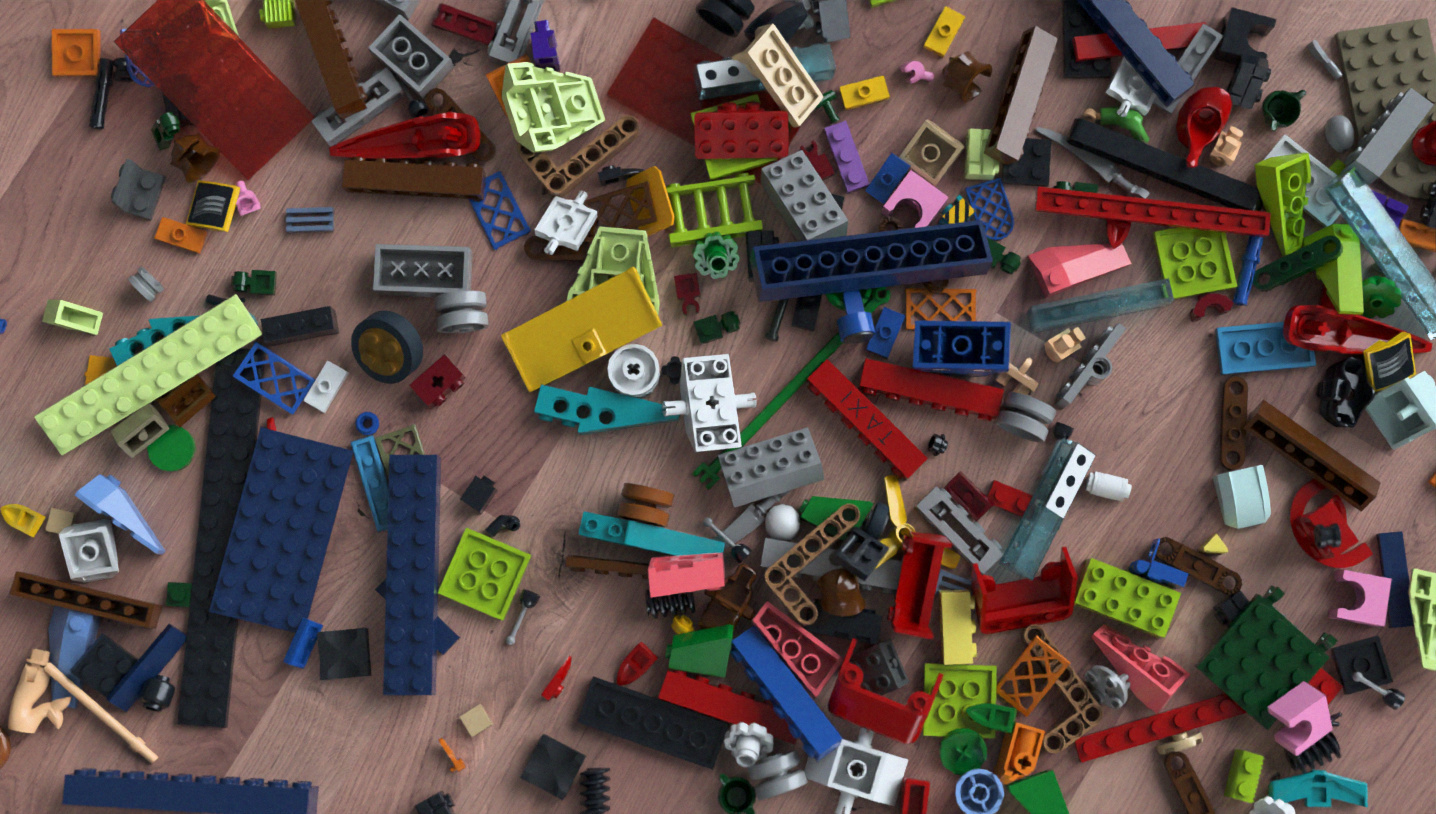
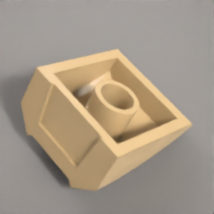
[899,120,965,187]

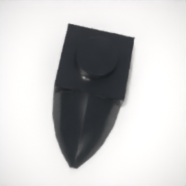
[598,165,644,187]

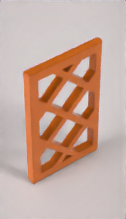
[905,288,977,330]
[996,636,1071,717]

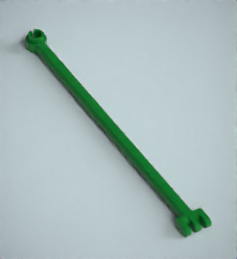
[692,287,891,490]

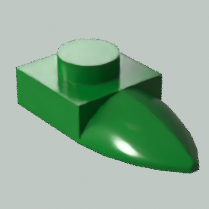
[966,703,1017,734]

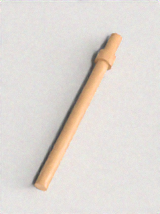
[43,662,159,764]

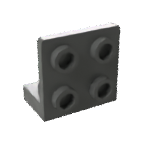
[111,159,166,221]
[841,639,910,696]

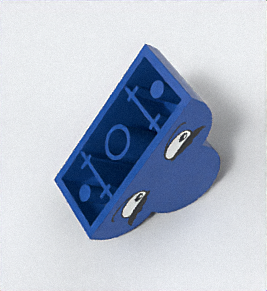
[913,321,1011,377]

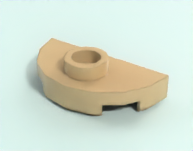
[1156,731,1204,755]

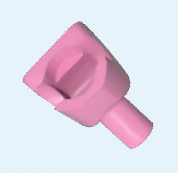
[899,61,934,84]
[235,181,261,216]

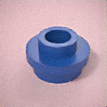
[355,412,380,436]

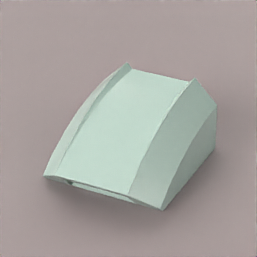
[1213,465,1271,529]

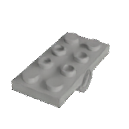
[1055,323,1126,410]

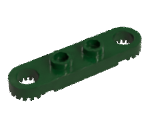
[1252,235,1343,292]

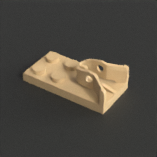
[732,23,824,128]

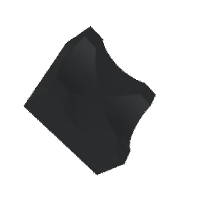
[317,628,371,680]
[520,734,586,800]

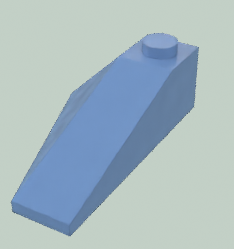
[75,474,165,555]
[48,606,101,709]

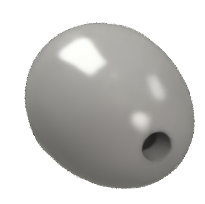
[1324,115,1354,153]

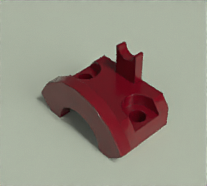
[1189,293,1234,322]

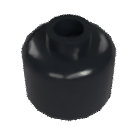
[139,675,175,712]

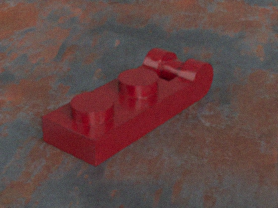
[431,3,497,46]

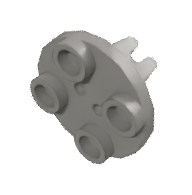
[1084,665,1131,709]

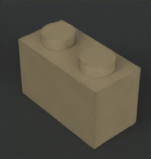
[111,403,169,458]

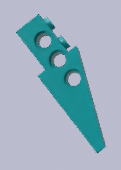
[109,312,258,366]
[534,385,680,435]
[578,511,726,556]

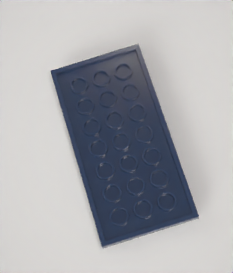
[209,427,353,633]

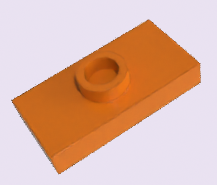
[155,217,208,254]
[1394,219,1436,252]

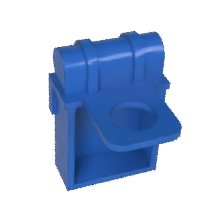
[1129,538,1189,589]

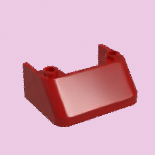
[887,532,952,639]
[971,547,1078,634]
[827,638,944,745]

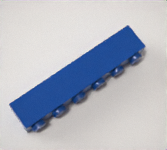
[730,625,843,762]

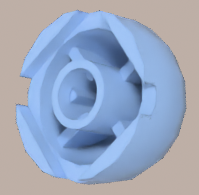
[954,768,1004,814]

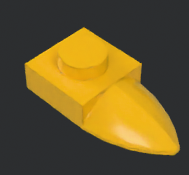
[0,504,46,538]

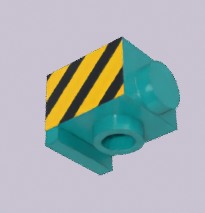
[938,195,975,225]

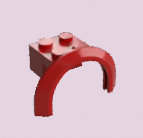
[1290,478,1373,568]

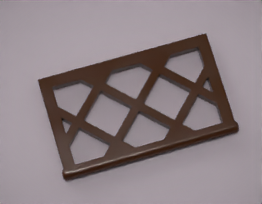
[583,181,658,238]

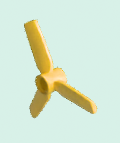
[875,475,960,569]

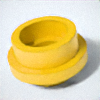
[671,615,694,634]

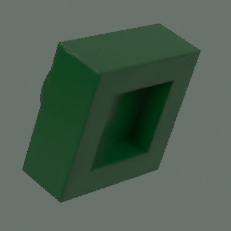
[166,582,192,607]

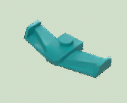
[1268,770,1368,808]

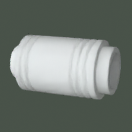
[1085,471,1132,502]

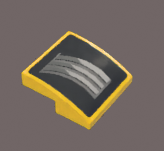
[186,180,240,232]
[1363,332,1416,392]

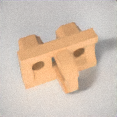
[1210,126,1243,167]
[1044,327,1086,363]
[995,357,1039,395]

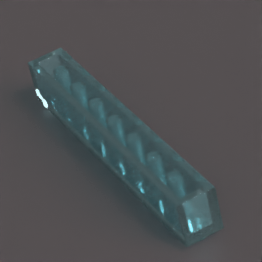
[1324,167,1436,340]

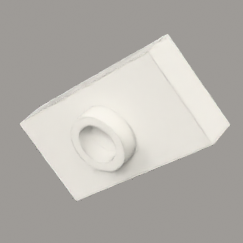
[303,360,349,413]

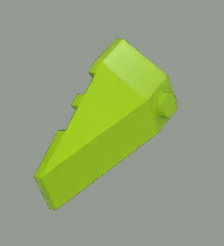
[1255,153,1311,256]
[1303,224,1364,315]

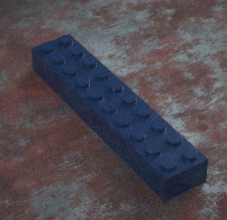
[750,220,993,302]
[383,455,441,695]
[62,768,319,814]

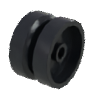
[695,0,755,37]

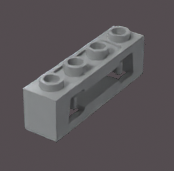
[487,0,545,66]
[312,67,406,147]
[914,486,1004,575]

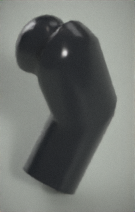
[485,515,520,537]

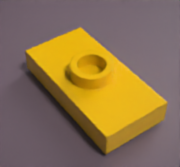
[924,6,966,58]
[839,75,890,110]

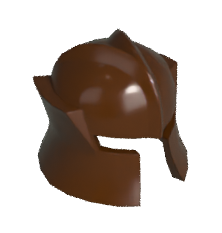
[942,51,992,103]
[170,133,220,183]
[817,568,866,616]

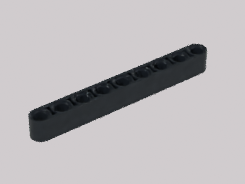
[1066,118,1263,211]

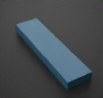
[350,435,389,532]

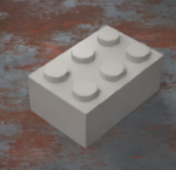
[368,14,454,100]

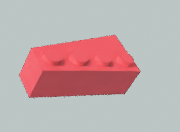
[750,601,844,700]

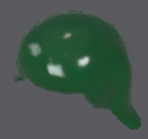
[1261,90,1306,131]
[718,774,756,814]

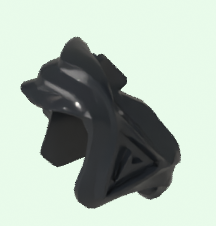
[1316,357,1375,428]

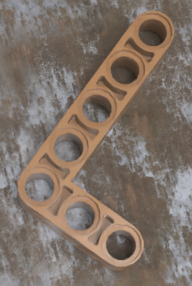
[517,115,640,198]
[765,504,860,626]
[1021,625,1104,754]

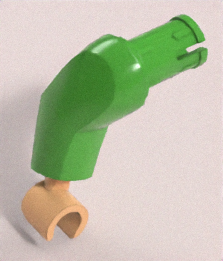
[1083,107,1150,143]

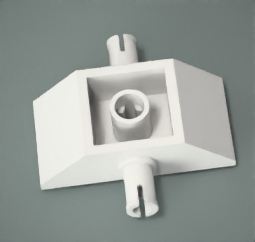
[662,354,757,452]
[804,727,908,814]

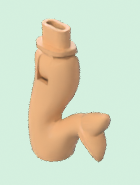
[8,648,71,733]

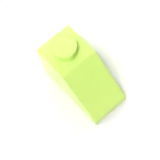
[42,299,103,335]

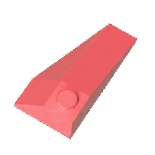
[1027,243,1131,299]
[1092,624,1191,714]

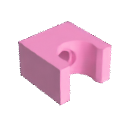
[881,170,948,228]
[1328,570,1391,627]
[1268,681,1333,756]

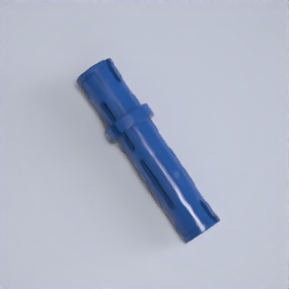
[1232,235,1264,306]

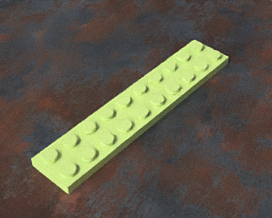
[34,294,262,455]

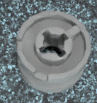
[127,266,165,302]

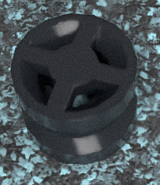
[114,58,138,82]
[1314,523,1341,549]

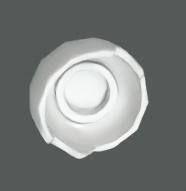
[765,504,801,542]

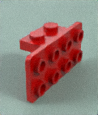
[694,102,788,159]

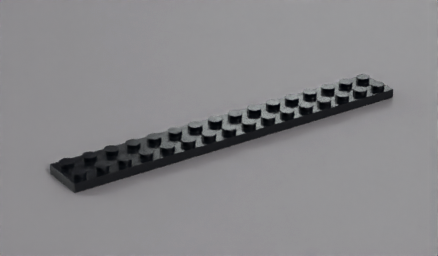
[177,348,266,727]

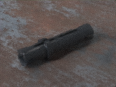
[89,58,114,129]

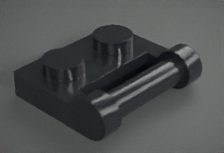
[829,527,889,581]

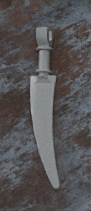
[1036,127,1150,199]
[712,490,791,549]

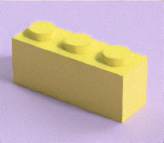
[939,589,977,665]

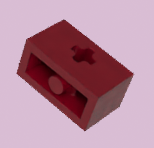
[409,354,466,409]

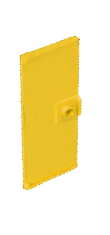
[501,266,663,392]

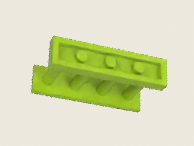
[666,173,763,248]

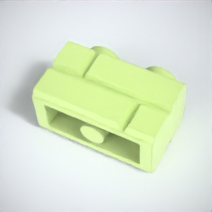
[965,129,999,181]

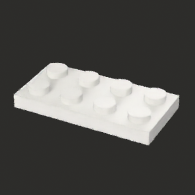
[1254,134,1358,227]

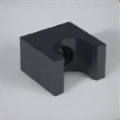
[1214,7,1277,65]

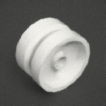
[607,344,660,399]

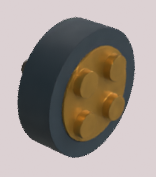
[351,311,423,384]

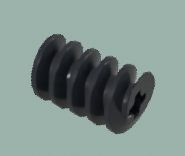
[645,589,696,619]
[1284,732,1341,774]
[580,768,610,814]

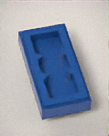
[865,153,911,204]
[866,307,905,359]
[283,618,323,669]

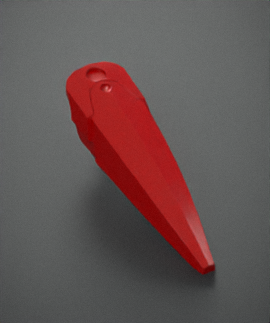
[329,112,480,159]
[1283,305,1433,354]

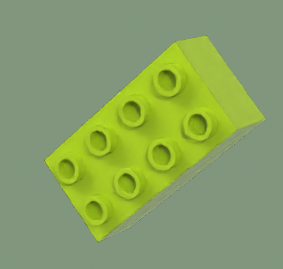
[1074,558,1181,638]

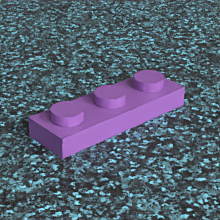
[824,121,869,194]

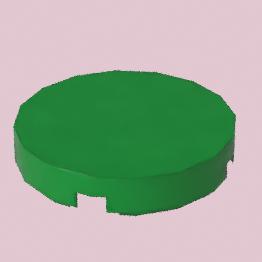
[147,425,196,472]
[939,728,987,775]

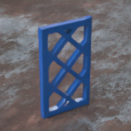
[468,171,531,250]
[232,341,316,415]

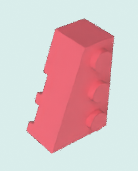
[648,552,725,597]

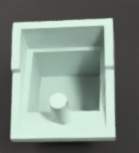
[1365,371,1436,450]

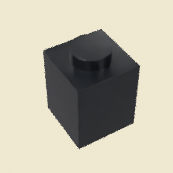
[460,475,498,514]

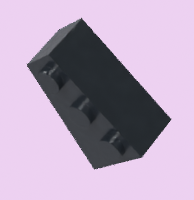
[804,599,882,645]

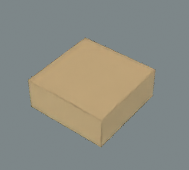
[45,508,77,534]
[460,704,493,737]

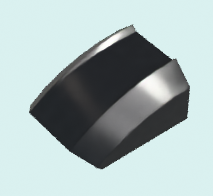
[744,0,808,43]

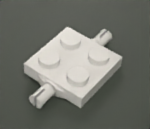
[1105,56,1156,117]
[535,190,597,255]

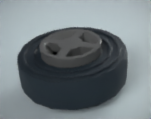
[863,502,889,540]

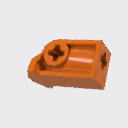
[993,722,1045,785]

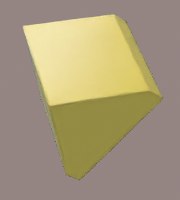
[1198,534,1228,555]

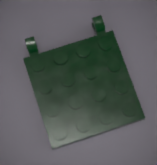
[1195,585,1338,730]

